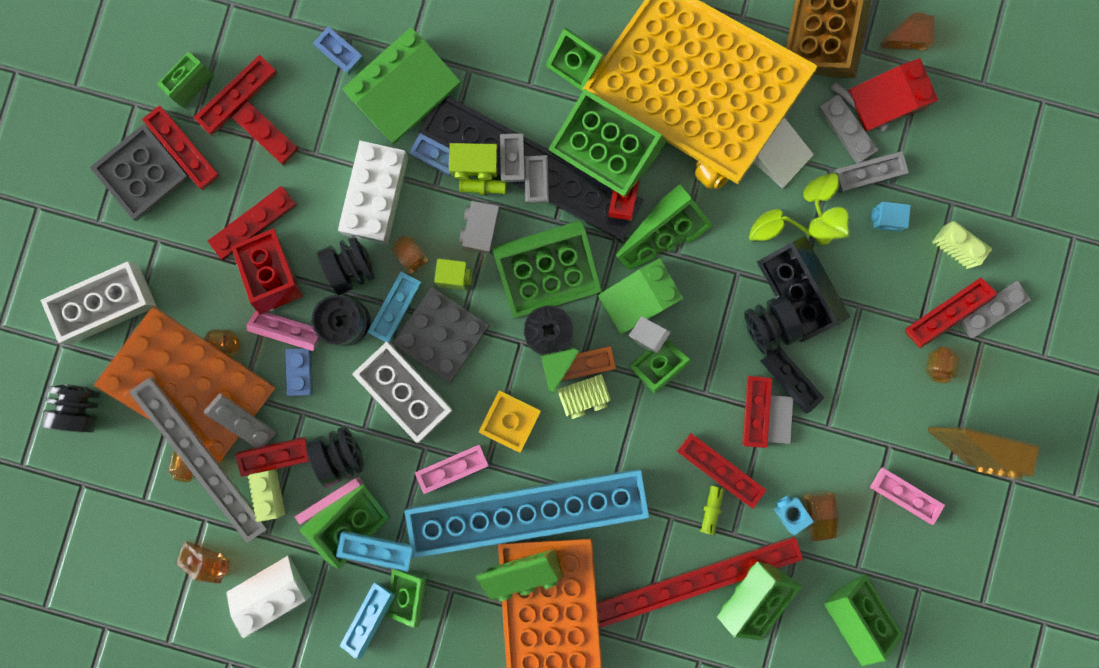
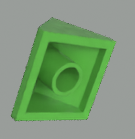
[545,27,604,91]
[157,51,214,108]
[629,339,691,393]
[541,349,579,394]
[385,569,429,628]

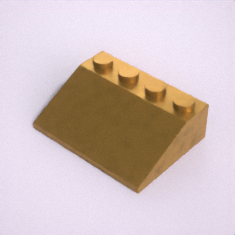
[786,0,871,78]
[927,427,1039,480]

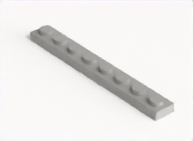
[129,376,268,543]

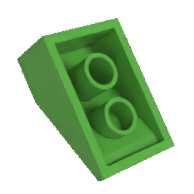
[597,258,683,335]
[299,485,389,569]

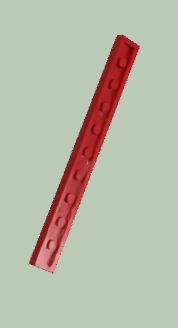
[597,536,803,628]

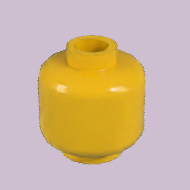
[695,161,728,189]

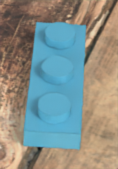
[367,272,422,343]
[336,531,414,571]
[340,582,395,659]

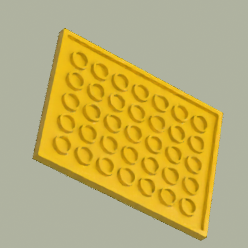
[583,0,818,184]

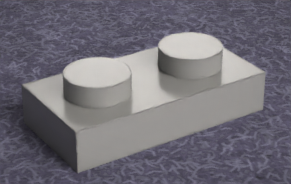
[500,134,525,182]

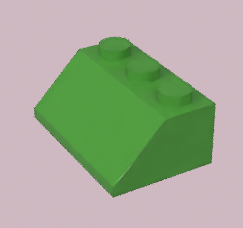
[476,549,563,602]
[717,562,802,641]
[824,574,903,666]

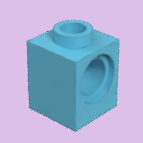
[871,202,911,232]
[774,496,814,535]

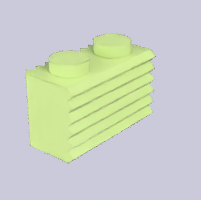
[933,221,992,269]
[557,374,611,419]
[247,469,285,522]

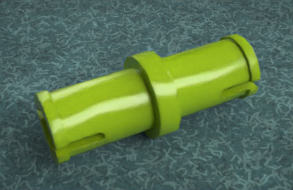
[459,179,507,196]
[700,486,725,535]

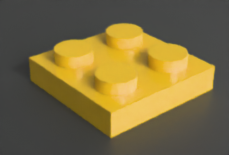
[478,390,541,453]

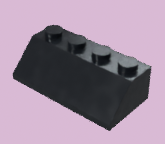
[757,236,851,343]

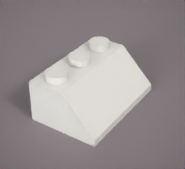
[227,555,312,638]

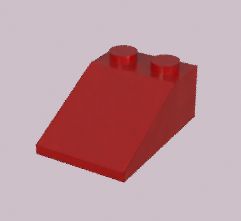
[848,58,938,132]
[231,228,303,315]

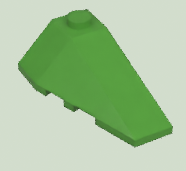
[616,184,713,270]

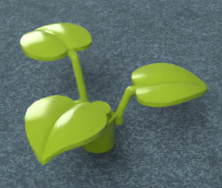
[749,173,849,245]

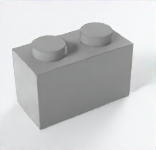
[459,200,500,255]

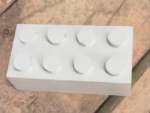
[338,141,409,245]
[41,261,157,345]
[352,342,454,443]

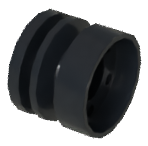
[317,235,376,295]
[744,294,803,356]
[311,295,371,346]
[524,306,573,356]
[41,384,101,433]
[305,426,364,488]

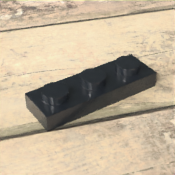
[760,348,824,414]

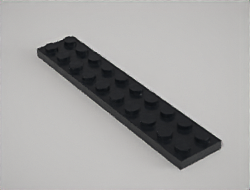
[419,96,644,241]

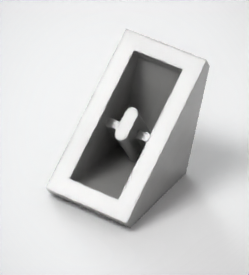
[629,316,670,353]

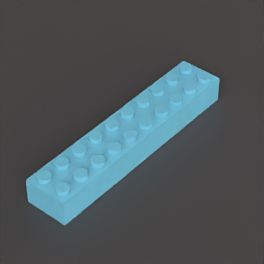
[405,469,649,558]

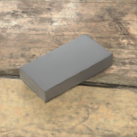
[524,156,549,204]
[768,395,793,444]

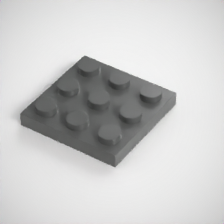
[90,124,190,221]
[392,286,489,383]

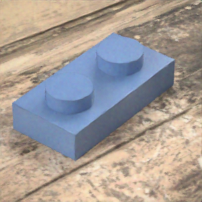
[313,27,364,75]
[409,133,451,176]
[286,349,312,396]

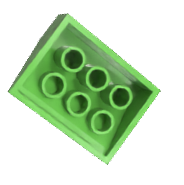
[342,27,462,145]
[548,89,667,197]
[492,221,602,318]

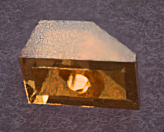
[880,12,934,50]
[391,235,429,274]
[804,491,839,541]
[176,541,229,584]

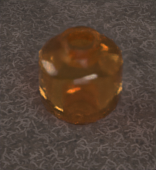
[204,329,240,357]
[925,347,960,383]
[168,451,196,482]

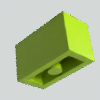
[449,143,498,180]
[435,259,473,291]

